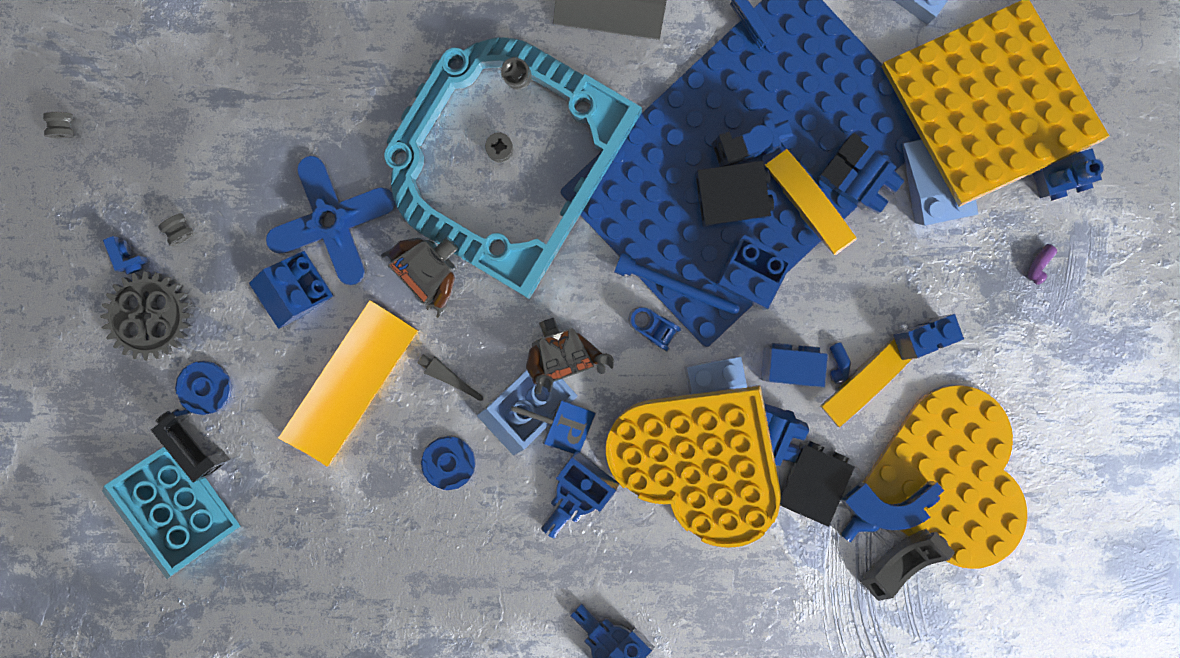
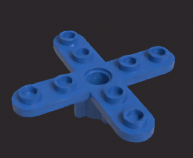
[266,156,396,285]

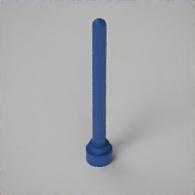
[614,253,740,314]

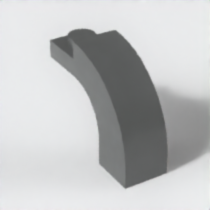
[860,529,955,601]

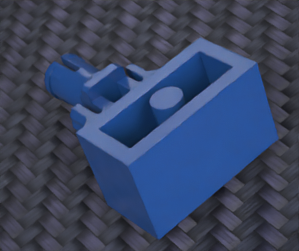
[1032,148,1104,201]
[541,451,619,538]
[570,604,655,658]

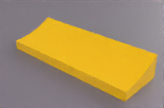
[278,300,419,467]

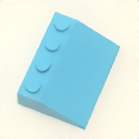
[102,447,240,579]

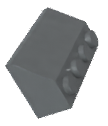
[553,0,667,40]

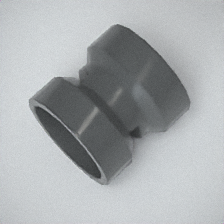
[501,57,532,90]

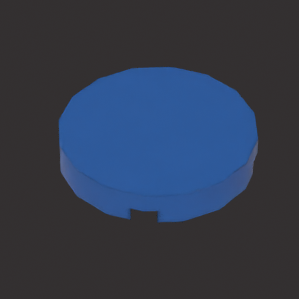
[175,361,232,415]
[421,436,476,491]

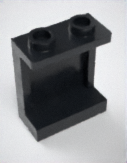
[695,161,774,227]
[151,409,230,483]
[780,441,855,527]

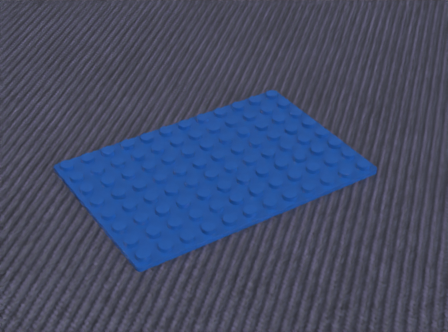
[561,0,921,347]

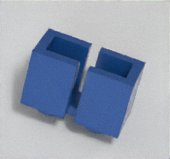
[893,314,964,360]

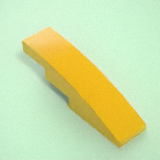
[765,149,856,256]
[820,338,912,427]

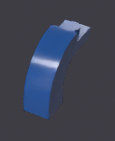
[841,481,944,530]

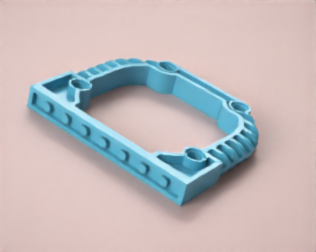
[384,37,642,299]

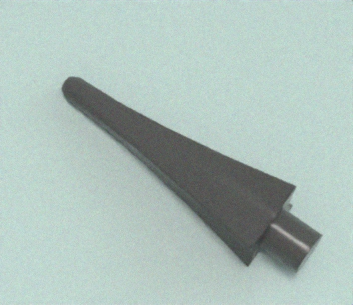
[417,354,483,401]

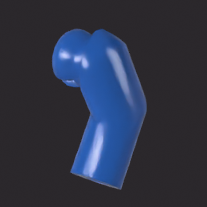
[829,342,851,384]

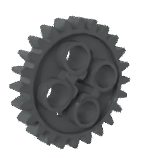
[100,271,194,360]

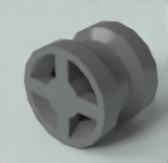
[43,112,74,138]
[485,133,513,163]
[158,213,194,246]

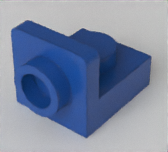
[103,236,149,275]

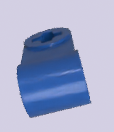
[628,307,682,352]

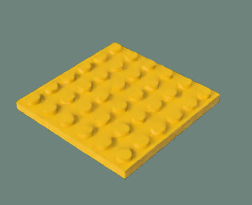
[881,0,1109,207]

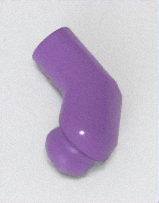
[1027,244,1057,285]

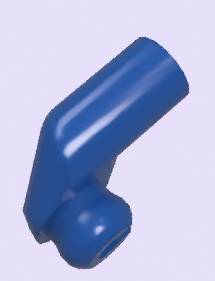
[840,515,880,542]

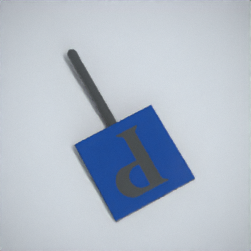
[510,400,596,454]

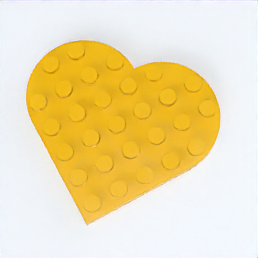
[863,385,1027,569]
[606,386,781,548]

